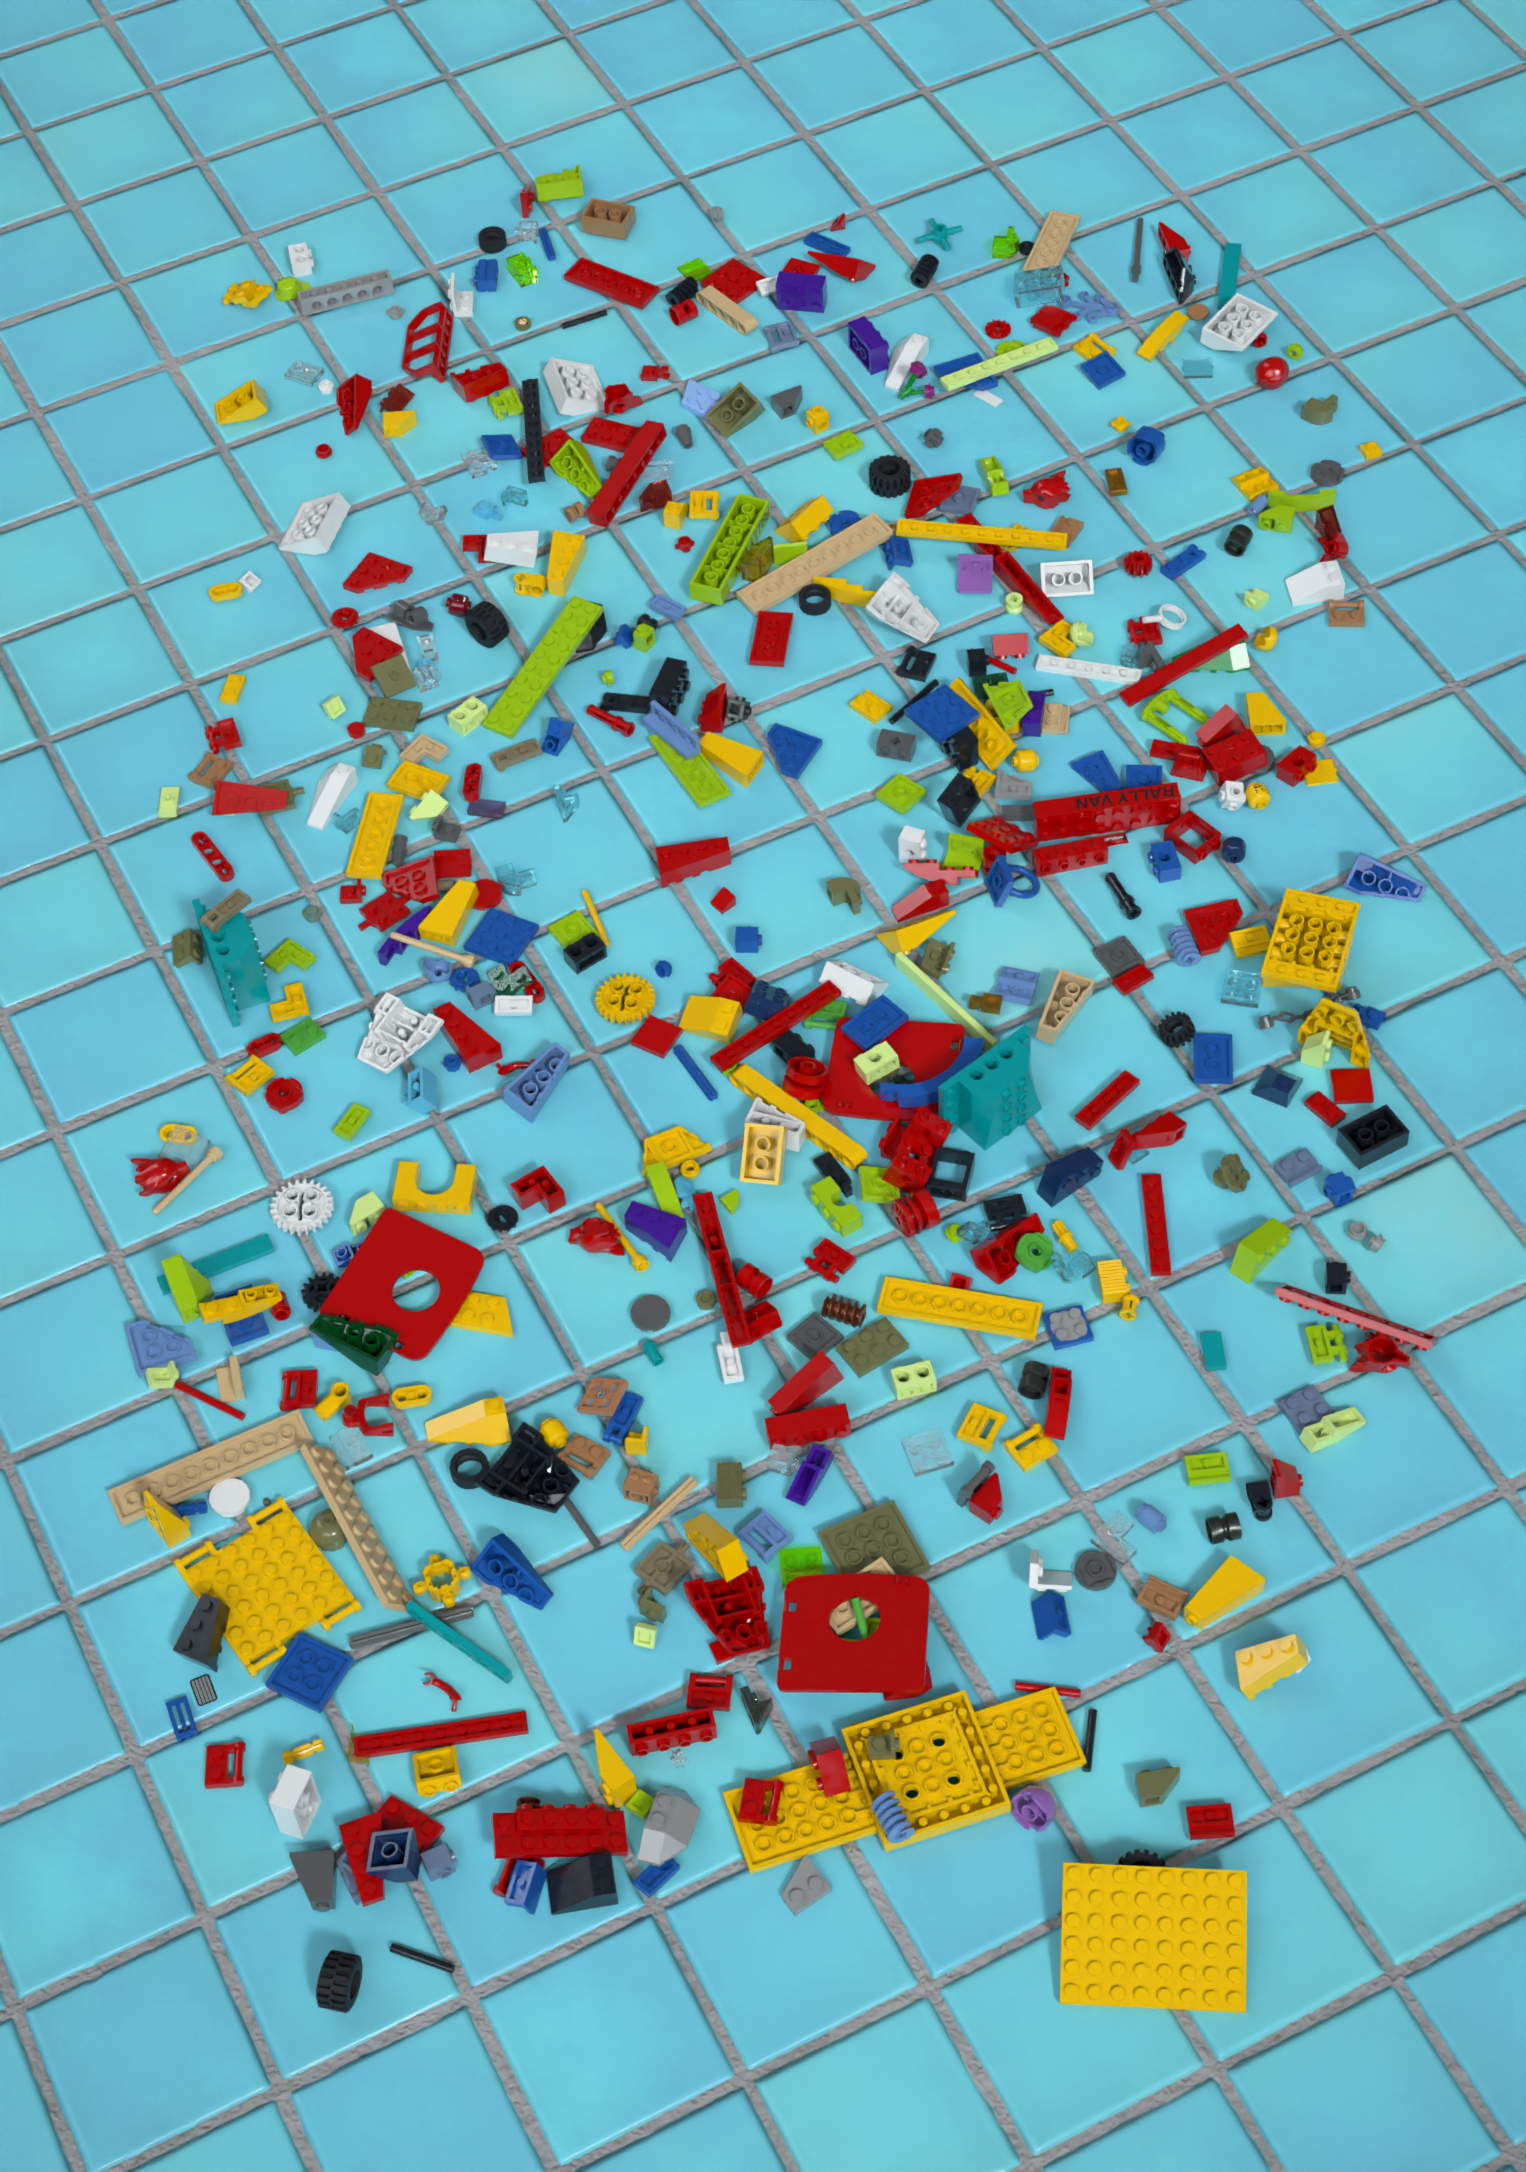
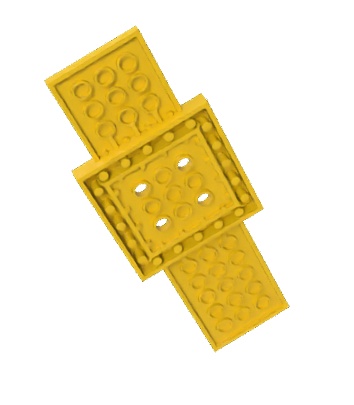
[723,1686,1087,1874]

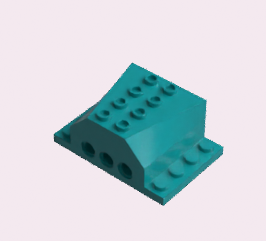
[192,898,271,1028]
[938,1024,1042,1151]

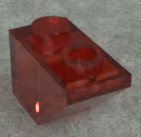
[639,479,673,512]

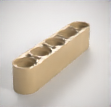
[696,285,758,335]

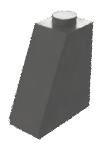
[290,1850,337,1912]

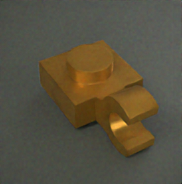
[968,993,1003,1015]

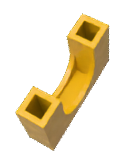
[392,1161,478,1215]

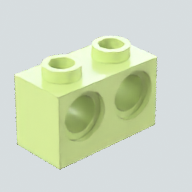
[447,696,488,737]
[890,1360,937,1401]

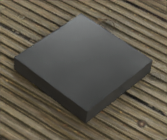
[1093,935,1145,979]
[786,1312,844,1360]

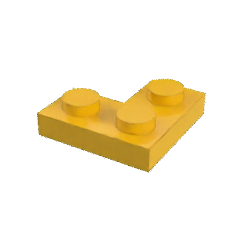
[1039,619,1076,658]
[269,982,310,1023]

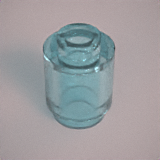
[1120,642,1140,668]

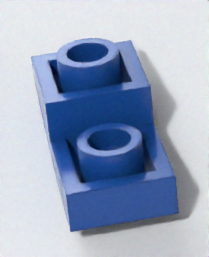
[331,1238,366,1268]

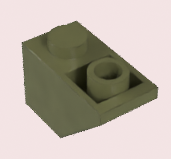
[1135,1766,1180,1808]

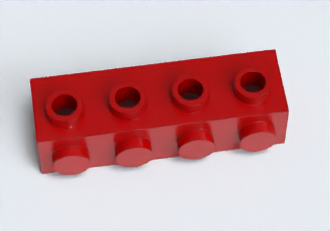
[1032,836,1108,877]
[765,1403,851,1450]
[626,1707,718,1756]

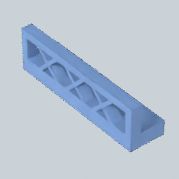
[642,700,701,761]

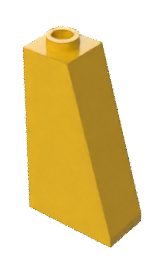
[700,731,764,787]
[418,879,479,947]
[1184,1555,1266,1630]

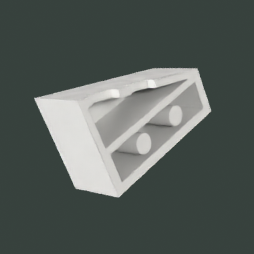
[484,530,539,568]
[744,1097,806,1152]

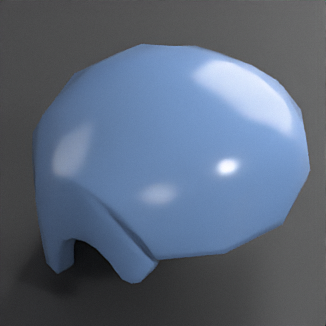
[423,957,453,983]

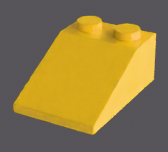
[214,379,268,425]
[678,995,743,1044]
[594,1728,637,1811]

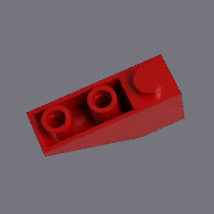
[1132,1111,1188,1150]

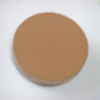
[1187,304,1209,321]

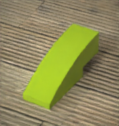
[979,456,1009,497]
[645,1161,684,1218]

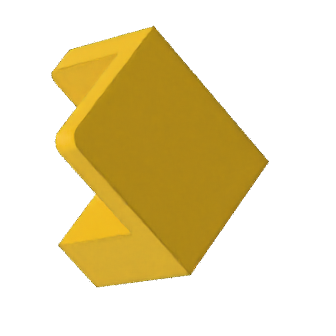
[625,1426,650,1456]

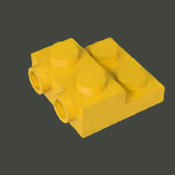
[412,1745,463,1797]

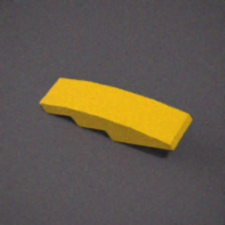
[1136,311,1189,363]
[813,576,877,607]

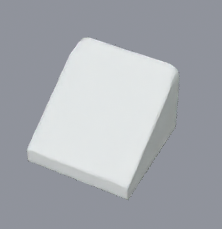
[238,570,262,593]

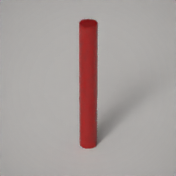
[972,648,1017,675]
[1015,1681,1081,1698]

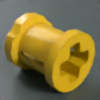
[1119,1294,1140,1321]

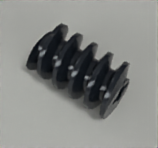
[910,254,939,289]
[665,276,699,306]

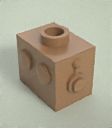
[623,1467,660,1506]

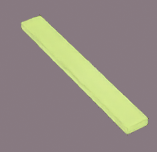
[940,337,1058,391]
[895,952,998,1051]

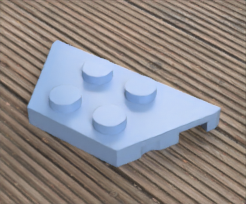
[681,379,724,420]

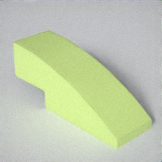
[1299,1406,1367,1453]

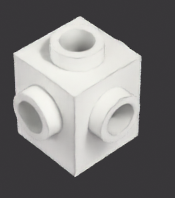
[1218,781,1246,811]

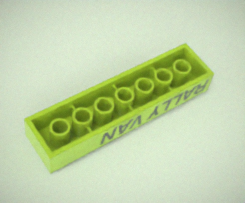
[689,493,771,606]

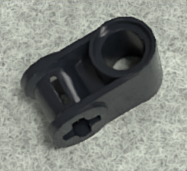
[1246,1479,1273,1522]

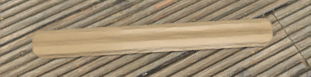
[620,1476,698,1551]

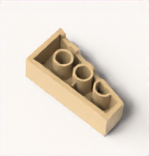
[1035,969,1096,1044]

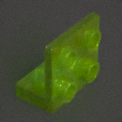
[779,1546,824,1589]

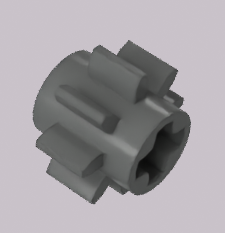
[923,428,944,448]

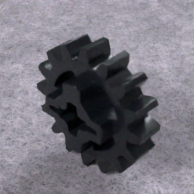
[301,1272,340,1313]

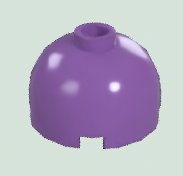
[1011,1786,1056,1832]

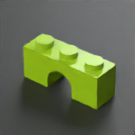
[809,1176,863,1237]

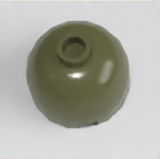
[310,1509,348,1552]

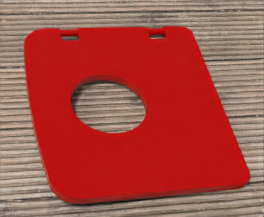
[823,1017,965,1122]
[320,1208,484,1361]
[777,1573,930,1693]

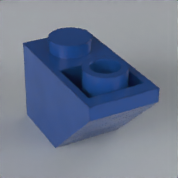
[542,717,575,756]

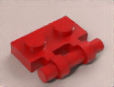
[1127,615,1163,649]
[205,717,242,754]
[708,957,756,987]
[804,1238,856,1284]

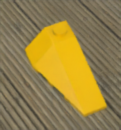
[876,910,956,955]
[143,1490,191,1549]

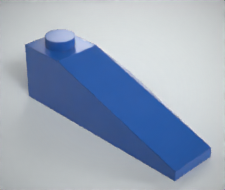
[1343,851,1428,902]
[470,1533,554,1610]

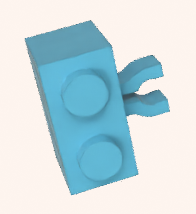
[402,1066,437,1115]

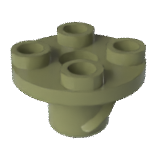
[1213,1153,1250,1193]

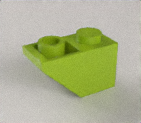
[1257,505,1296,534]

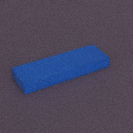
[803,231,851,257]

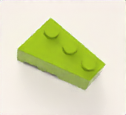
[1229,1217,1292,1285]

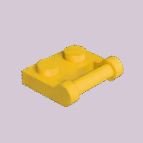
[1073,332,1117,361]
[689,490,720,521]
[224,1055,275,1097]
[957,1402,1008,1452]
[1002,1422,1058,1473]

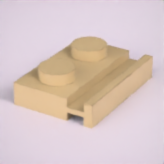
[1042,703,1071,735]

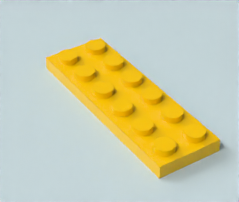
[949,677,1017,771]
[346,792,405,880]

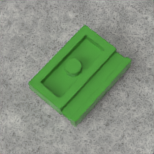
[279,1017,327,1056]

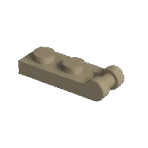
[490,738,543,772]
[200,888,252,933]

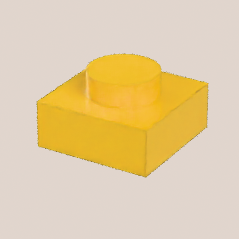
[1359,441,1382,460]

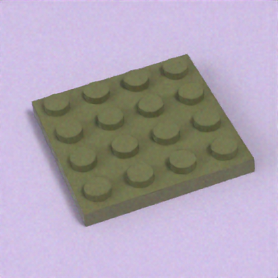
[817,1500,931,1576]

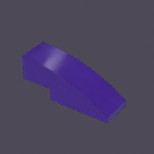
[786,1444,835,1507]

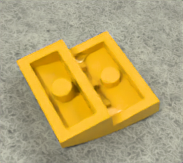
[1231,466,1279,501]

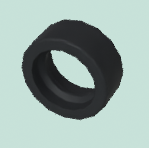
[799,584,831,616]
[449,1448,490,1489]

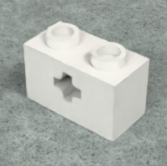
[898,825,928,863]

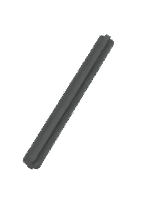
[349,1605,474,1649]

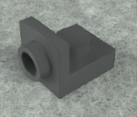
[432,815,461,843]

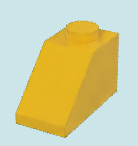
[383,410,418,438]
[663,501,689,530]

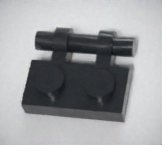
[983,1193,1028,1232]

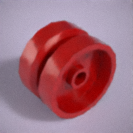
[782,1056,828,1100]

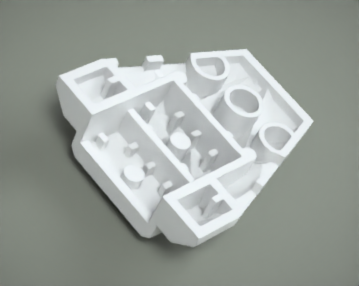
[357,992,444,1074]

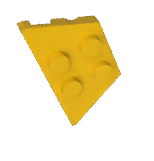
[642,1125,712,1179]
[449,1291,514,1338]

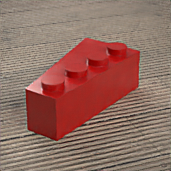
[655,837,731,889]
[433,1001,503,1074]

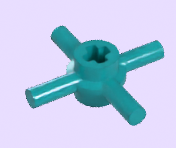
[917,218,963,251]

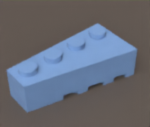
[503,1042,570,1124]

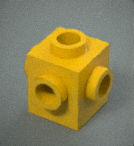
[805,405,830,435]

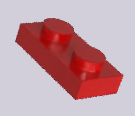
[1304,1090,1346,1129]

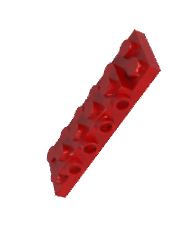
[491,1803,628,1859]

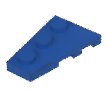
[1070,750,1124,792]

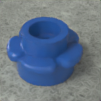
[655,960,672,978]
[443,1055,462,1072]

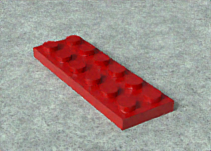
[564,257,660,310]

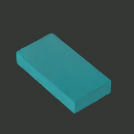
[1200,1332,1227,1371]

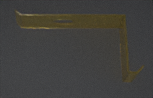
[348,1723,370,1767]

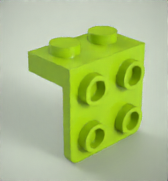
[942,833,985,880]

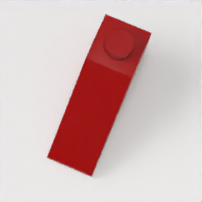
[1158,222,1191,262]
[891,878,949,922]

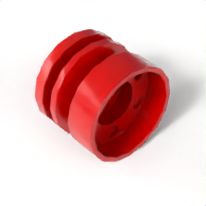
[891,1187,940,1239]

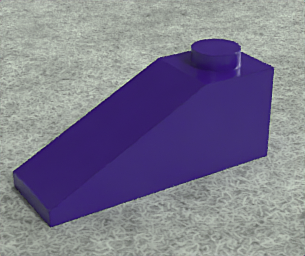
[1023,691,1046,737]

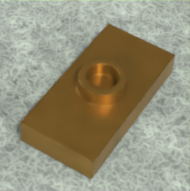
[1105,468,1128,497]

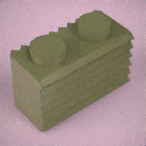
[717,1462,747,1508]

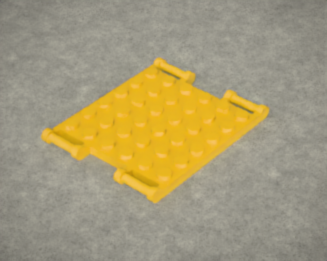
[173,1496,362,1678]

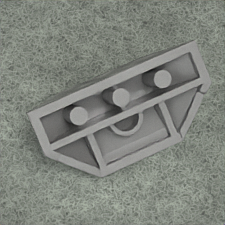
[638,1786,700,1867]

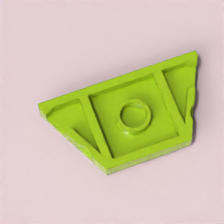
[982,680,1033,731]

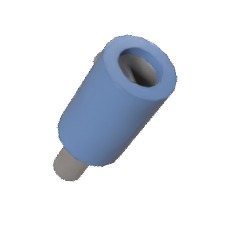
[1248,490,1269,517]

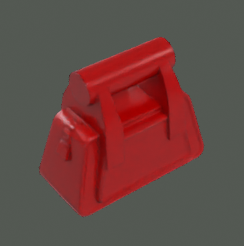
[1170,750,1207,782]

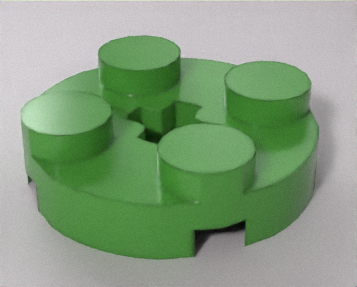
[1014,1232,1055,1273]

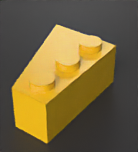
[1235,1633,1308,1701]

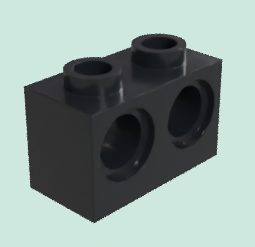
[563,932,607,974]

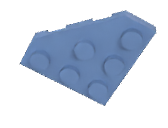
[125,1320,198,1378]

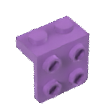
[958,554,993,594]

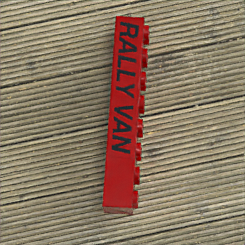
[1032,782,1181,842]

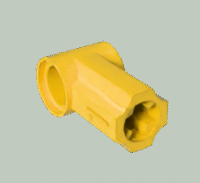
[313,1382,353,1422]

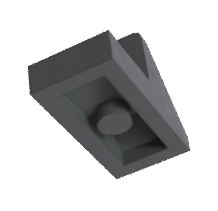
[1138,641,1165,672]

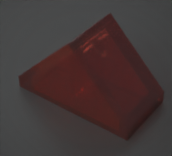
[1315,505,1342,540]

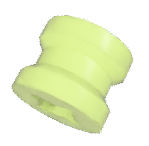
[1006,592,1023,614]

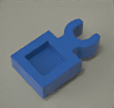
[1354,1003,1386,1031]

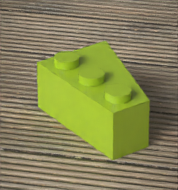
[535,164,584,202]

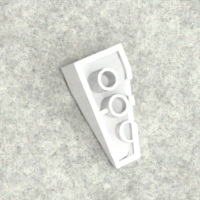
[885,333,929,392]
[307,762,358,831]

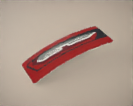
[1104,833,1129,847]

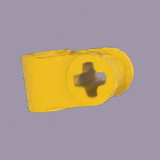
[514,572,547,597]

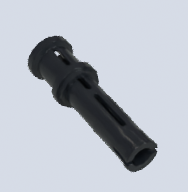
[1104,872,1142,920]

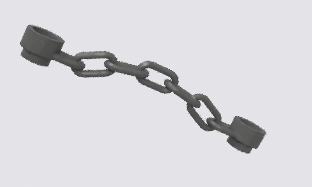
[1258,986,1361,1030]

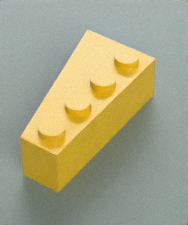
[547,530,587,597]

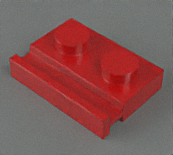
[1186,1803,1235,1840]

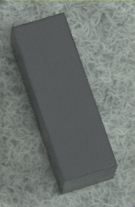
[1002,805,1033,821]

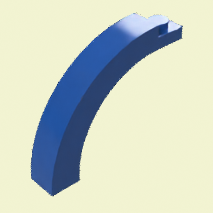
[880,1037,985,1108]

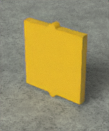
[1305,759,1339,786]

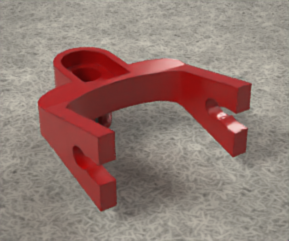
[342,1393,394,1437]

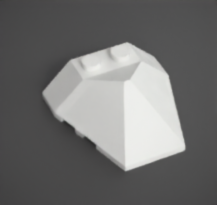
[864,571,940,644]

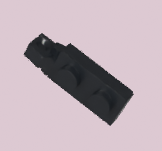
[813,1152,853,1198]

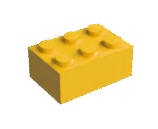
[740,1123,788,1185]

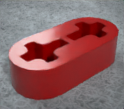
[247,1033,282,1059]

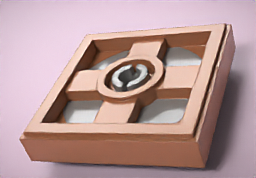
[577,1377,629,1417]

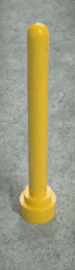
[595,1202,650,1272]

